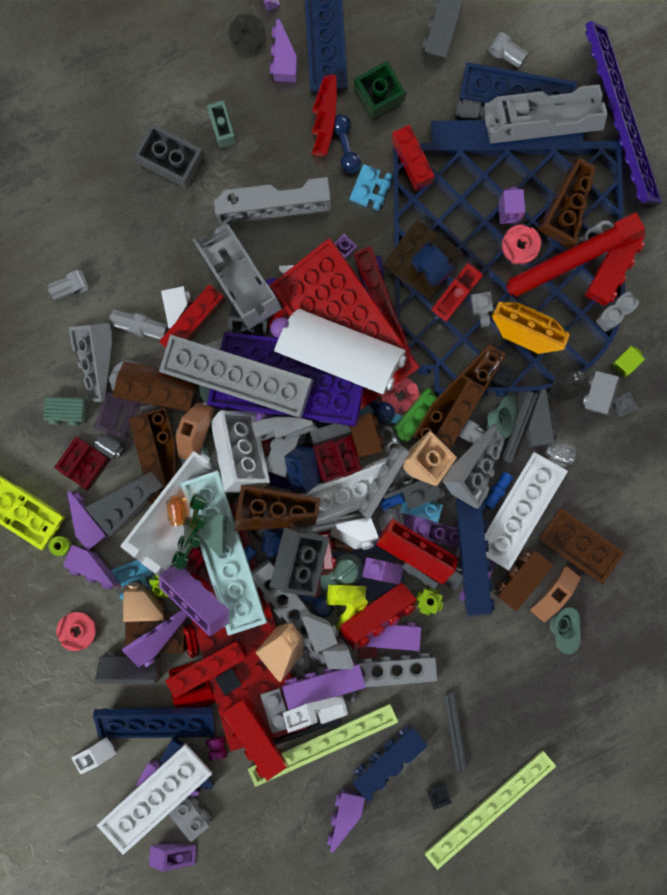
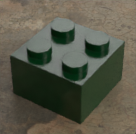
[354,60,406,119]

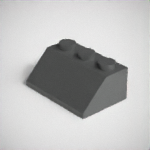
[95,651,161,684]

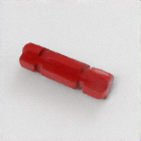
[183,625,199,658]

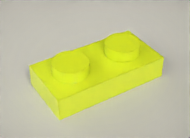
[327,584,366,605]
[336,597,368,632]

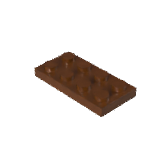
[538,508,625,584]

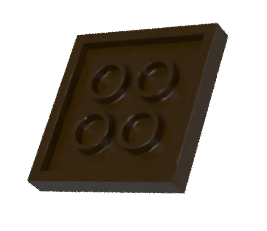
[382,219,463,300]

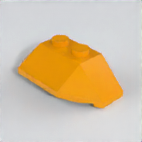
[492,302,570,354]

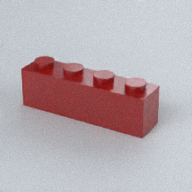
[585,235,646,306]
[159,284,226,348]
[376,519,459,584]
[340,582,417,651]
[165,640,247,699]
[222,697,288,781]

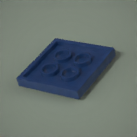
[332,530,406,601]

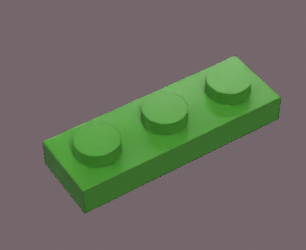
[392,387,438,442]

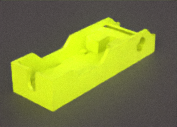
[0,475,66,550]

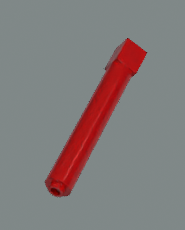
[506,212,645,297]

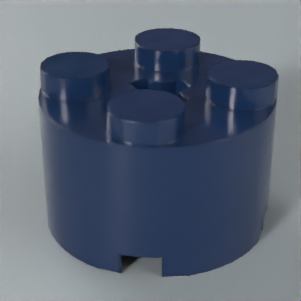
[411,241,456,287]

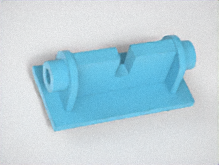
[400,501,443,523]

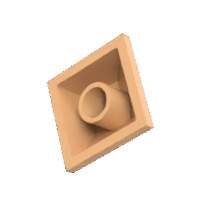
[401,431,457,486]
[123,582,164,622]
[255,623,303,682]

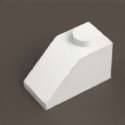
[161,286,192,329]
[330,518,379,550]
[71,737,116,774]

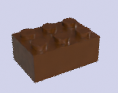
[349,413,384,460]
[493,550,554,612]
[125,612,187,654]

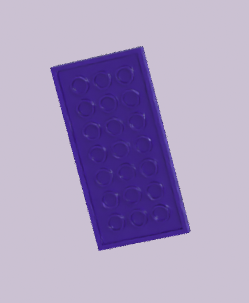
[207,332,365,427]

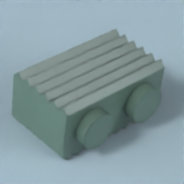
[207,101,237,148]
[43,397,87,426]

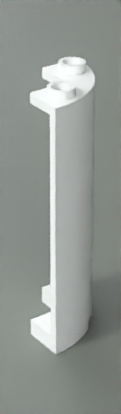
[274,309,406,394]
[120,451,228,576]

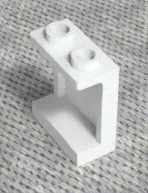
[283,695,348,733]

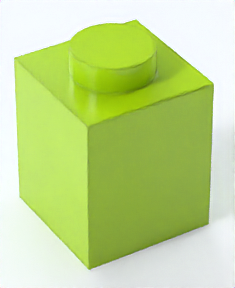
[611,346,645,378]

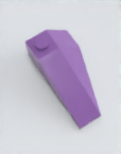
[122,610,188,667]

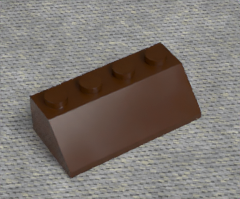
[113,362,198,412]

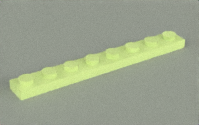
[248,703,398,787]
[424,750,556,870]

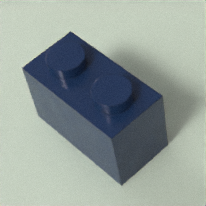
[284,445,321,494]

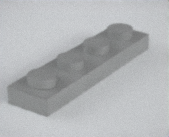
[358,443,410,519]

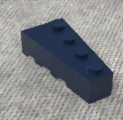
[352,725,428,802]

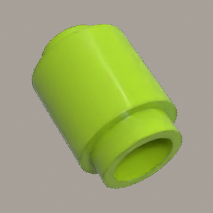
[49,536,73,556]

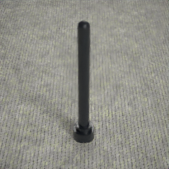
[272,718,342,745]

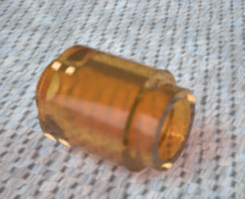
[166,495,188,526]

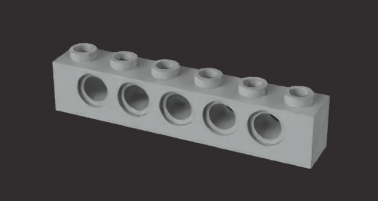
[251,558,325,665]
[318,653,437,687]

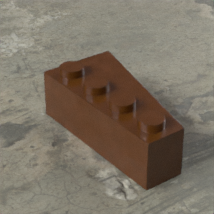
[537,158,596,249]
[234,485,320,531]

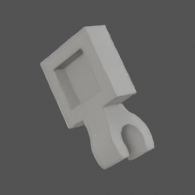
[471,292,493,327]

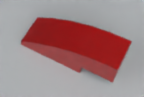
[431,263,484,322]

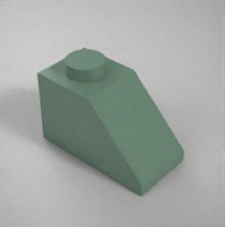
[196,515,227,556]

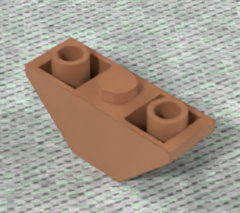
[176,402,215,460]
[529,565,581,623]

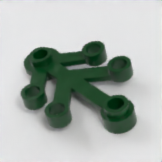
[171,493,207,571]

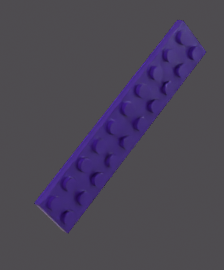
[585,21,662,206]

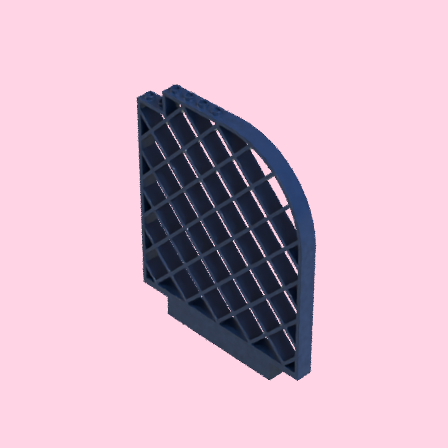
[393,120,625,397]

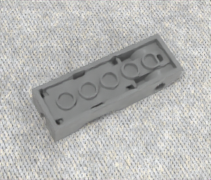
[484,85,607,144]
[214,177,331,225]
[193,220,282,329]

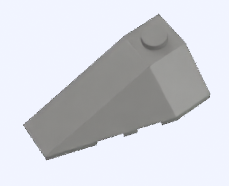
[69,323,112,402]
[442,424,505,509]

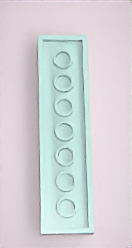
[181,470,267,636]

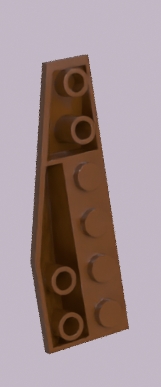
[413,344,506,450]
[128,408,176,505]

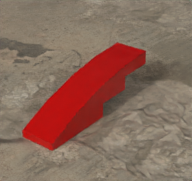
[311,74,337,157]

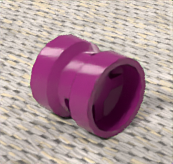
[205,736,228,761]

